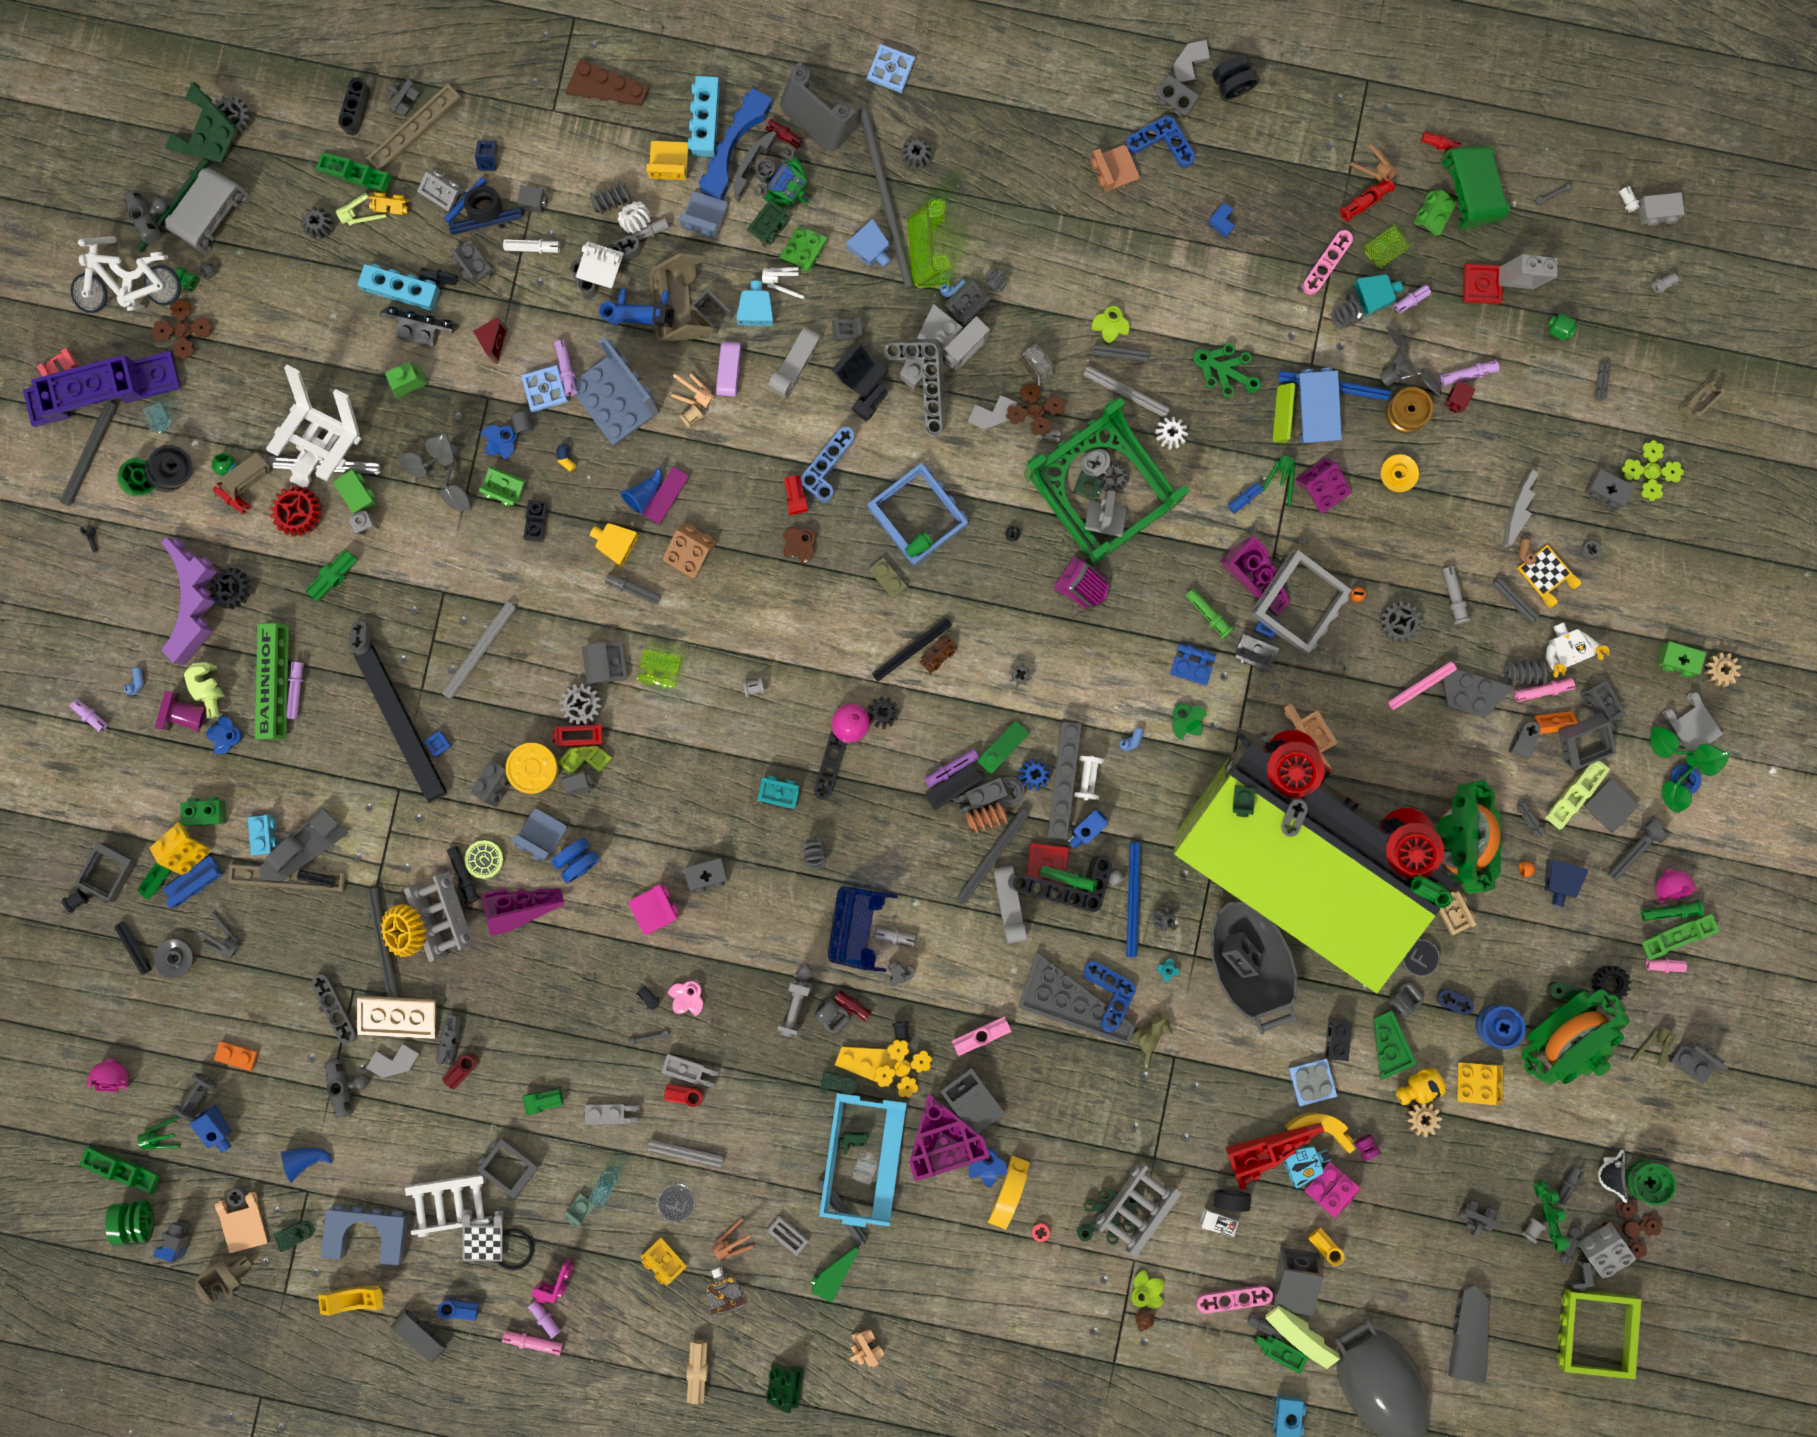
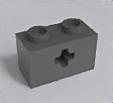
[1585,469,1635,510]
[684,858,728,893]

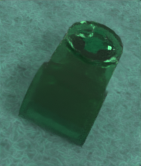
[273,1221,315,1253]

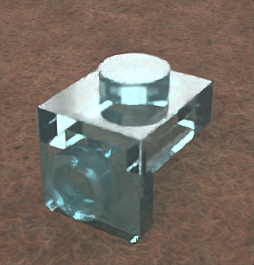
[142,401,171,433]

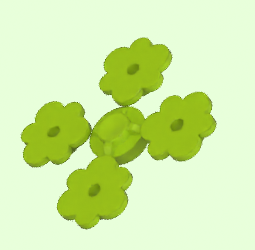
[1622,440,1684,501]

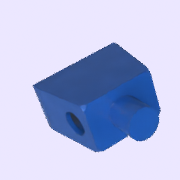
[189,1104,232,1153]

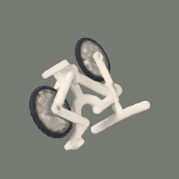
[70,236,181,313]

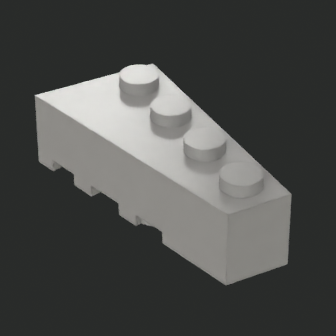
[900,304,963,391]

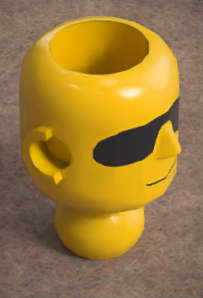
[1395,1067,1446,1105]

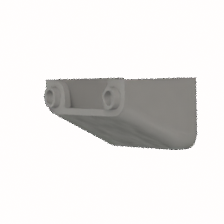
[165,167,250,256]

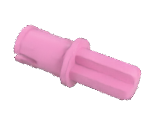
[1645,958,1687,973]

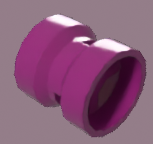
[1354,1134,1381,1161]

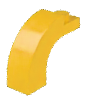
[1284,1112,1355,1154]
[988,1155,1030,1230]
[318,1285,384,1316]

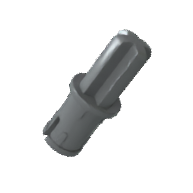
[1558,1166,1584,1205]

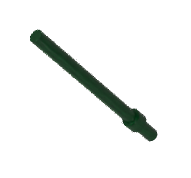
[136,158,210,252]

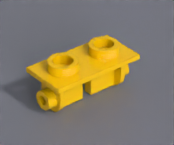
[368,192,410,215]

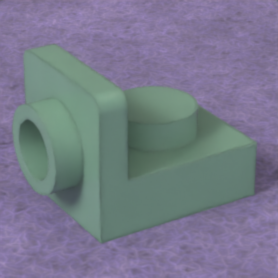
[564,1192,596,1226]

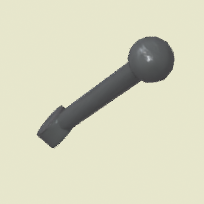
[1535,183,1572,205]
[629,1031,669,1045]

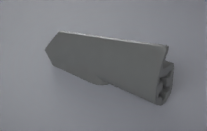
[259,807,348,882]
[1448,1284,1489,1383]

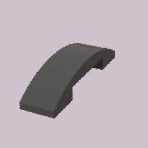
[734,131,778,202]

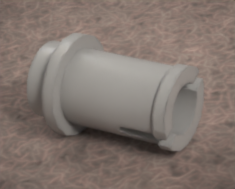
[1652,273,1679,293]
[1036,427,1060,442]

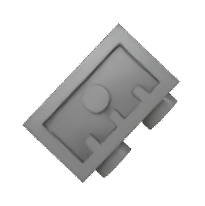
[417,170,465,211]

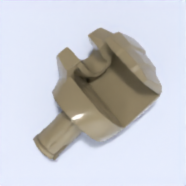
[195,1256,252,1305]

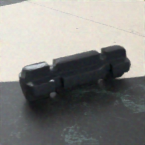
[297,870,336,888]

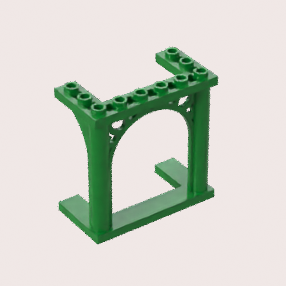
[1024,398,1190,566]

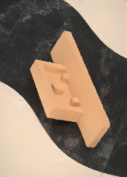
[1284,704,1338,769]

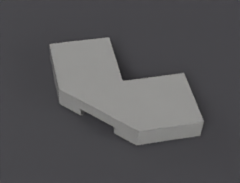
[1173,40,1210,84]
[967,395,1017,431]
[366,1044,420,1078]

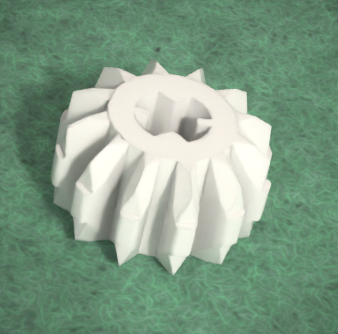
[618,201,651,234]
[1155,417,1188,450]

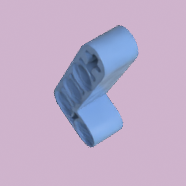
[801,427,855,503]

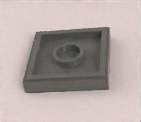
[1583,778,1640,833]

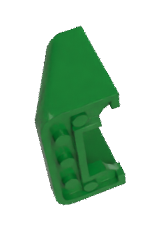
[1441,145,1510,231]

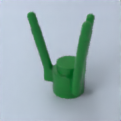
[1262,456,1296,506]
[137,1116,180,1150]

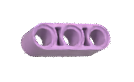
[716,341,741,397]

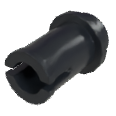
[636,986,660,1011]

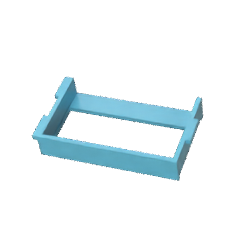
[819,1093,907,1227]

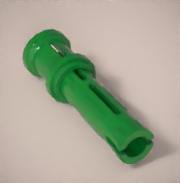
[1641,899,1704,922]

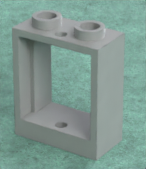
[1499,254,1557,289]
[944,316,990,371]

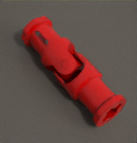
[1339,179,1395,222]

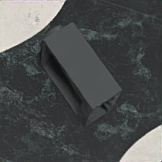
[1558,714,1617,771]
[74,842,138,903]
[477,1136,541,1199]

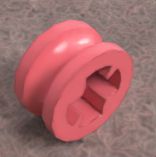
[1032,1223,1050,1242]

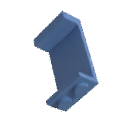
[1296,368,1342,444]

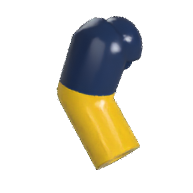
[556,443,576,472]

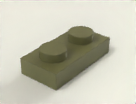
[868,558,907,599]

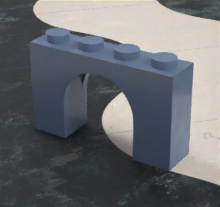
[321,1204,409,1265]

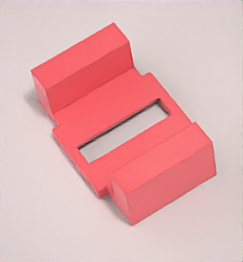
[37,348,80,376]

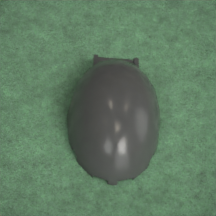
[1211,902,1298,1035]
[1333,1318,1431,1437]

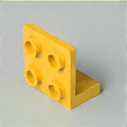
[646,141,688,180]
[1457,1062,1504,1105]

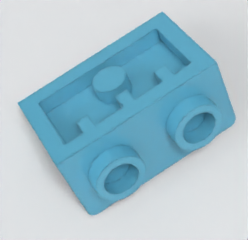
[248,814,278,856]

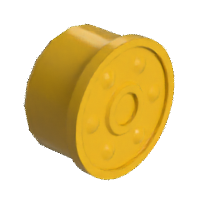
[506,743,559,794]

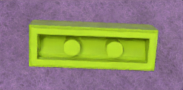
[1273,383,1295,443]

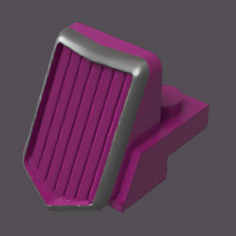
[1054,556,1109,610]

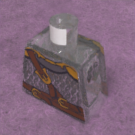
[1017,343,1054,386]
[706,1266,749,1318]

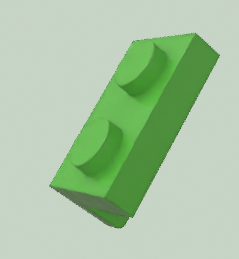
[1414,190,1457,235]
[479,466,526,506]

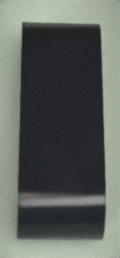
[338,77,370,136]

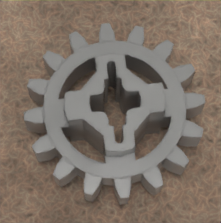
[559,684,602,726]

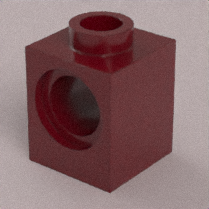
[1444,381,1476,413]

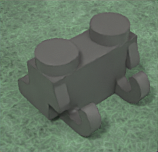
[887,960,915,987]

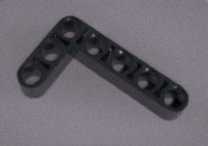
[1008,856,1112,912]

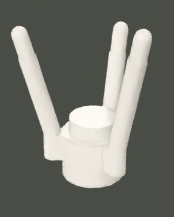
[762,267,805,299]

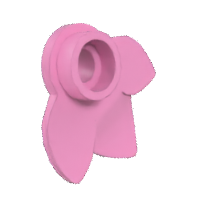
[668,981,703,1016]

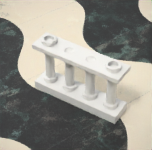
[405,1174,493,1237]

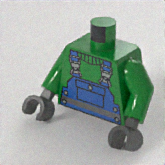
[754,146,812,207]

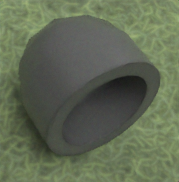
[199,263,216,280]

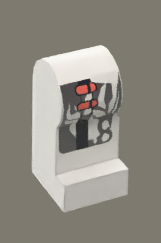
[1199,1208,1239,1237]

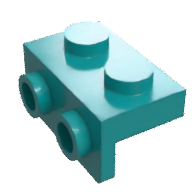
[757,775,800,809]

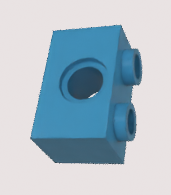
[1273,1394,1306,1437]

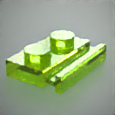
[1362,225,1410,270]

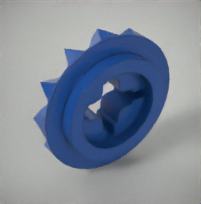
[1669,764,1701,794]

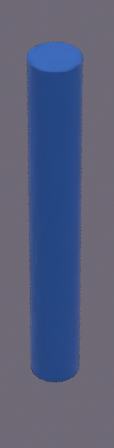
[444,177,487,224]

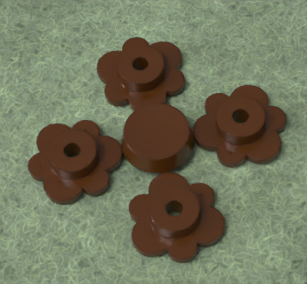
[151,299,213,359]
[1006,384,1066,436]
[1601,1199,1663,1261]

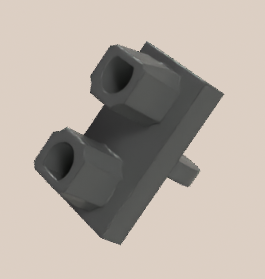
[385,79,420,116]
[1458,1201,1500,1237]

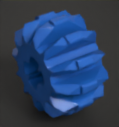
[1019,758,1051,791]

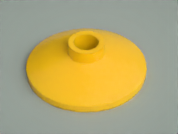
[1380,454,1419,492]

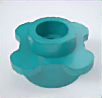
[1157,959,1180,982]

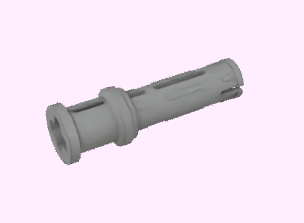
[1442,566,1471,625]

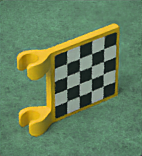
[1517,545,1581,608]

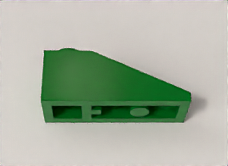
[977,721,1030,775]
[810,1245,859,1303]

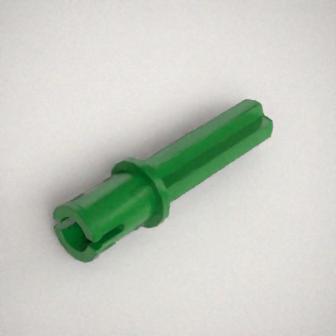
[1040,866,1097,892]

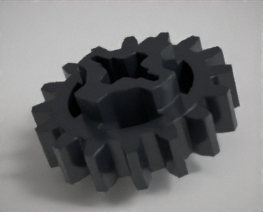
[210,567,251,609]

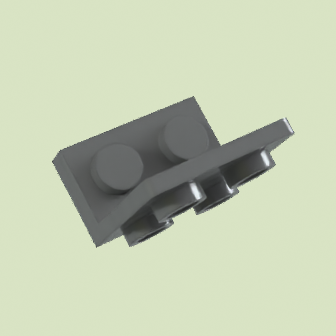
[1669,1042,1728,1084]

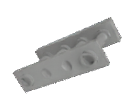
[404,872,474,962]
[777,979,813,1037]
[1095,1162,1182,1258]

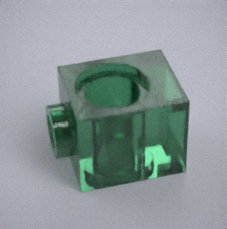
[1072,472,1103,501]

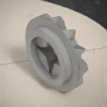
[1081,449,1111,478]

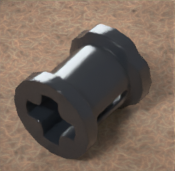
[61,888,89,913]
[892,1021,911,1042]

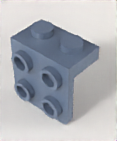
[678,192,728,238]
[512,809,567,861]

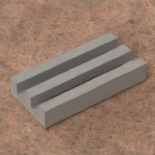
[767,1215,809,1256]

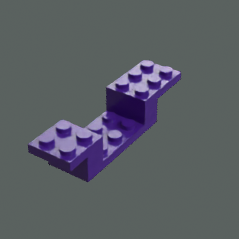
[23,351,181,427]

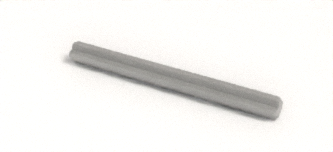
[267,456,381,474]
[442,602,516,699]

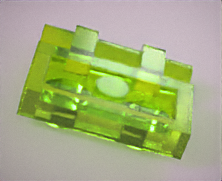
[637,649,682,689]

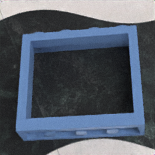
[867,463,968,567]

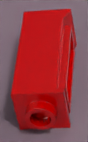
[552,724,605,747]

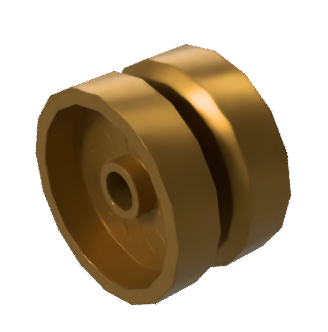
[1386,387,1433,434]

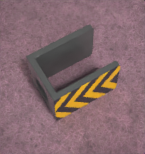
[690,288,733,335]

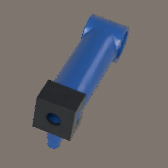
[599,289,675,327]

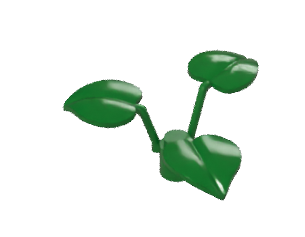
[1650,726,1730,813]

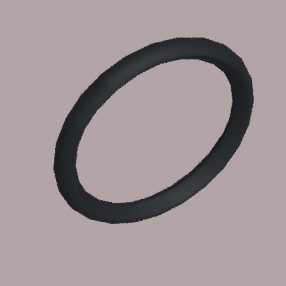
[496,1229,534,1270]

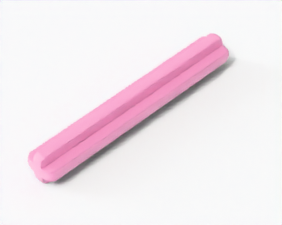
[1388,661,1457,710]

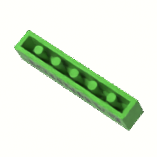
[255,623,289,740]

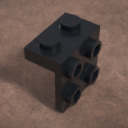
[832,342,888,397]

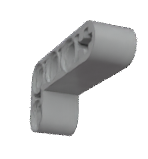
[768,327,822,399]
[993,865,1027,944]

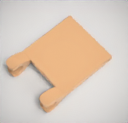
[215,1192,268,1253]

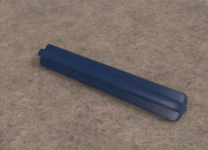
[449,207,523,235]

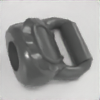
[1388,982,1424,1018]
[814,998,850,1034]

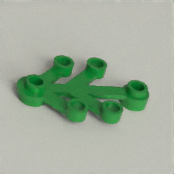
[1193,344,1261,398]
[1534,1179,1569,1252]

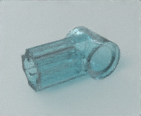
[587,1167,620,1208]

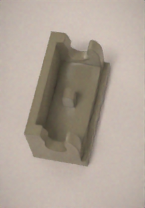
[1678,380,1726,422]

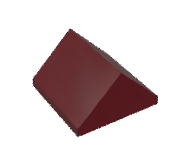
[473,318,508,364]

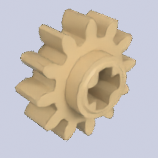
[1704,653,1741,687]
[1405,1103,1442,1137]

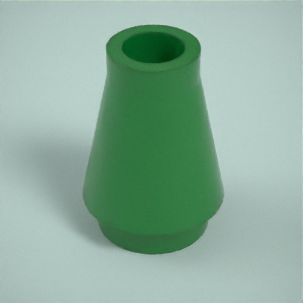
[904,531,933,558]

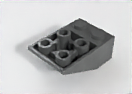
[940,1066,1005,1134]

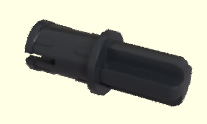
[419,267,458,285]

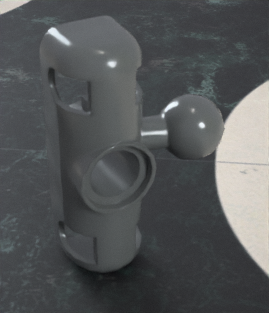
[124,191,168,245]
[324,1059,369,1118]

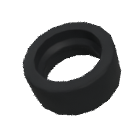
[464,186,502,223]
[1213,1190,1251,1212]

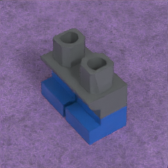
[153,1219,192,1262]

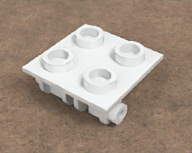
[576,242,624,289]

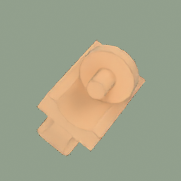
[849,1329,884,1367]

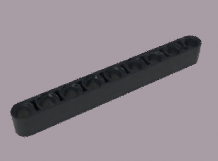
[353,644,447,803]

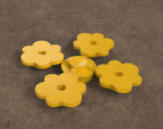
[873,1040,932,1098]

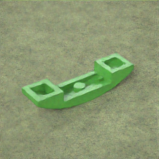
[1641,914,1720,961]

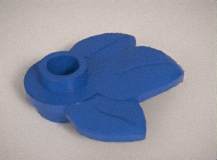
[481,425,517,459]
[206,716,243,754]
[969,1148,1007,1188]

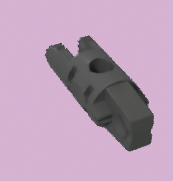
[436,1014,461,1065]

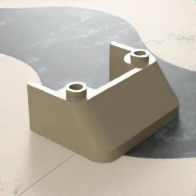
[649,253,713,342]

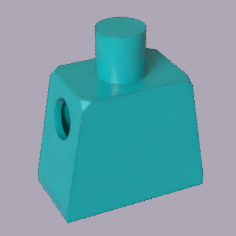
[1353,275,1403,318]

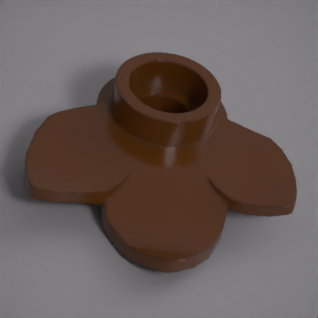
[783,528,816,564]

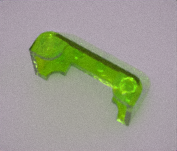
[908,197,951,288]

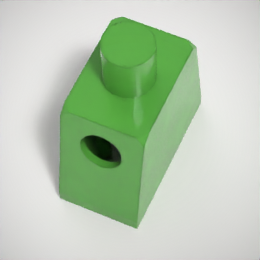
[385,362,428,398]

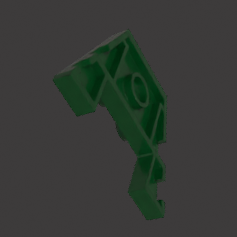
[165,82,238,163]

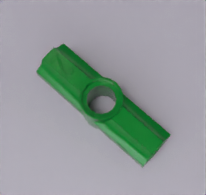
[305,549,358,602]

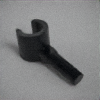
[80,525,97,553]

